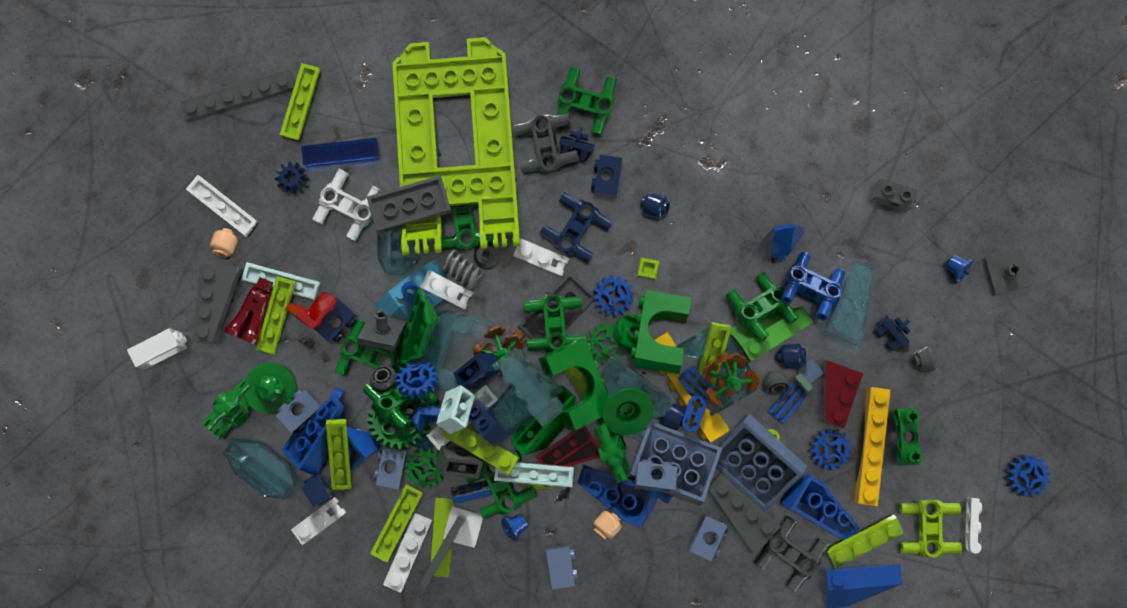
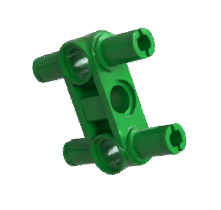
[557,66,617,135]
[441,204,494,250]
[726,272,799,342]
[523,295,586,352]
[334,319,402,391]
[363,362,440,431]
[202,379,251,440]
[894,408,922,466]
[594,418,631,483]
[465,450,538,520]

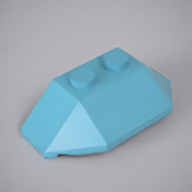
[375,259,448,321]

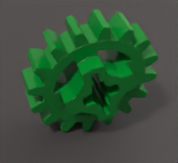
[587,322,625,364]
[404,447,443,489]

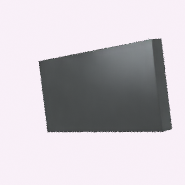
[367,175,452,234]
[517,271,595,352]
[419,514,467,589]

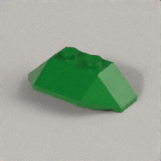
[397,287,439,365]
[511,385,576,456]

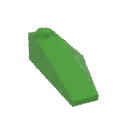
[730,306,813,363]

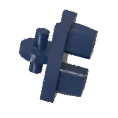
[559,127,595,161]
[876,315,911,351]

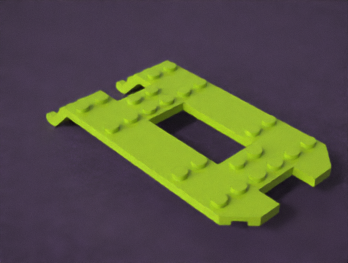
[392,37,520,256]

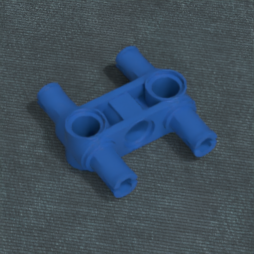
[781,252,845,321]

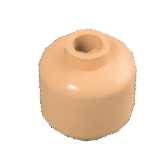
[210,228,238,258]
[593,511,622,540]

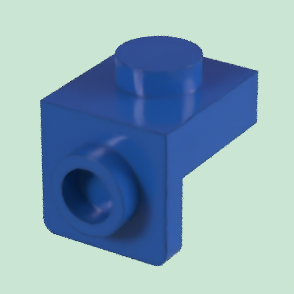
[413,405,440,432]

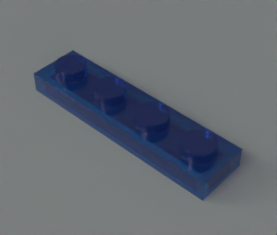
[301,138,380,166]

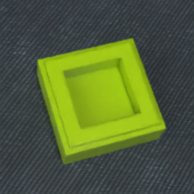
[637,257,660,280]

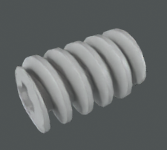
[442,250,485,290]

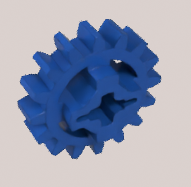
[592,275,635,317]
[395,360,439,400]
[810,429,853,471]
[1007,455,1051,497]

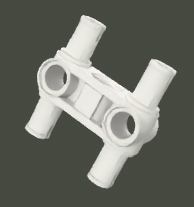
[312,169,382,242]

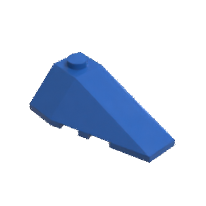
[764,223,805,262]
[282,396,344,476]
[577,465,660,527]
[781,474,860,540]
[823,564,902,608]

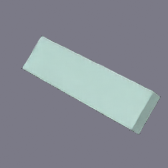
[241,262,321,301]
[494,462,574,487]

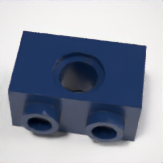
[591,155,622,198]
[314,299,358,344]
[453,353,501,390]
[469,400,509,447]
[301,475,336,507]

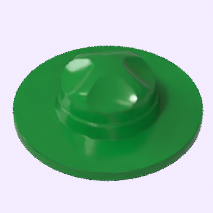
[244,362,296,414]
[602,388,654,435]

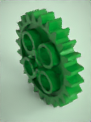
[367,399,430,452]

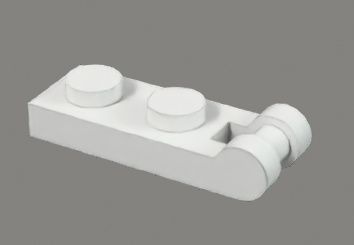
[513,238,570,277]
[420,270,474,310]
[291,497,347,545]
[965,498,982,554]

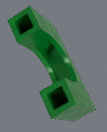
[630,290,691,374]
[538,339,610,430]

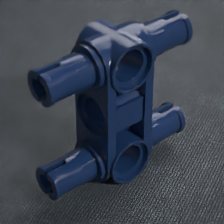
[539,192,613,263]

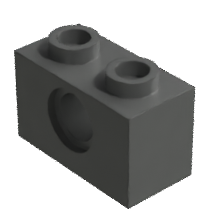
[871,179,918,211]
[436,446,483,479]

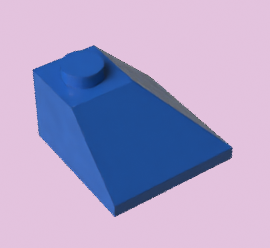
[347,427,380,473]

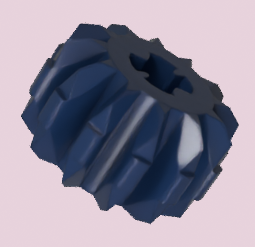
[275,161,308,194]

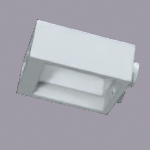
[127,328,187,369]

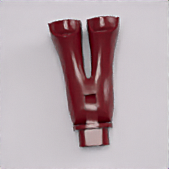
[223,277,273,346]

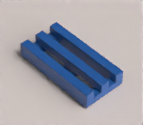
[678,365,717,403]
[768,382,808,424]

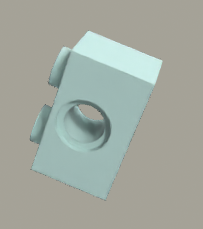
[436,385,475,434]

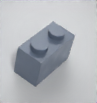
[546,546,578,590]

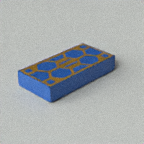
[451,480,491,504]

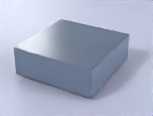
[796,358,824,384]

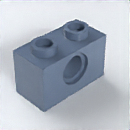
[276,390,321,434]
[374,447,408,490]
[634,459,678,493]
[689,515,728,561]

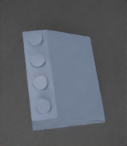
[716,414,807,511]
[628,421,722,506]

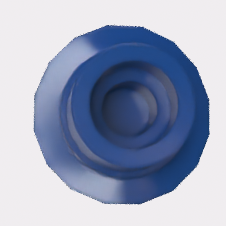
[946,255,974,283]
[501,514,528,542]

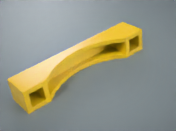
[655,332,730,443]
[854,387,890,506]

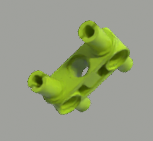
[899,500,962,558]

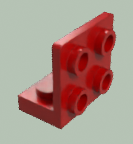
[285,291,337,330]

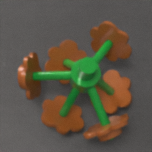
[473,325,527,379]
[703,352,760,407]

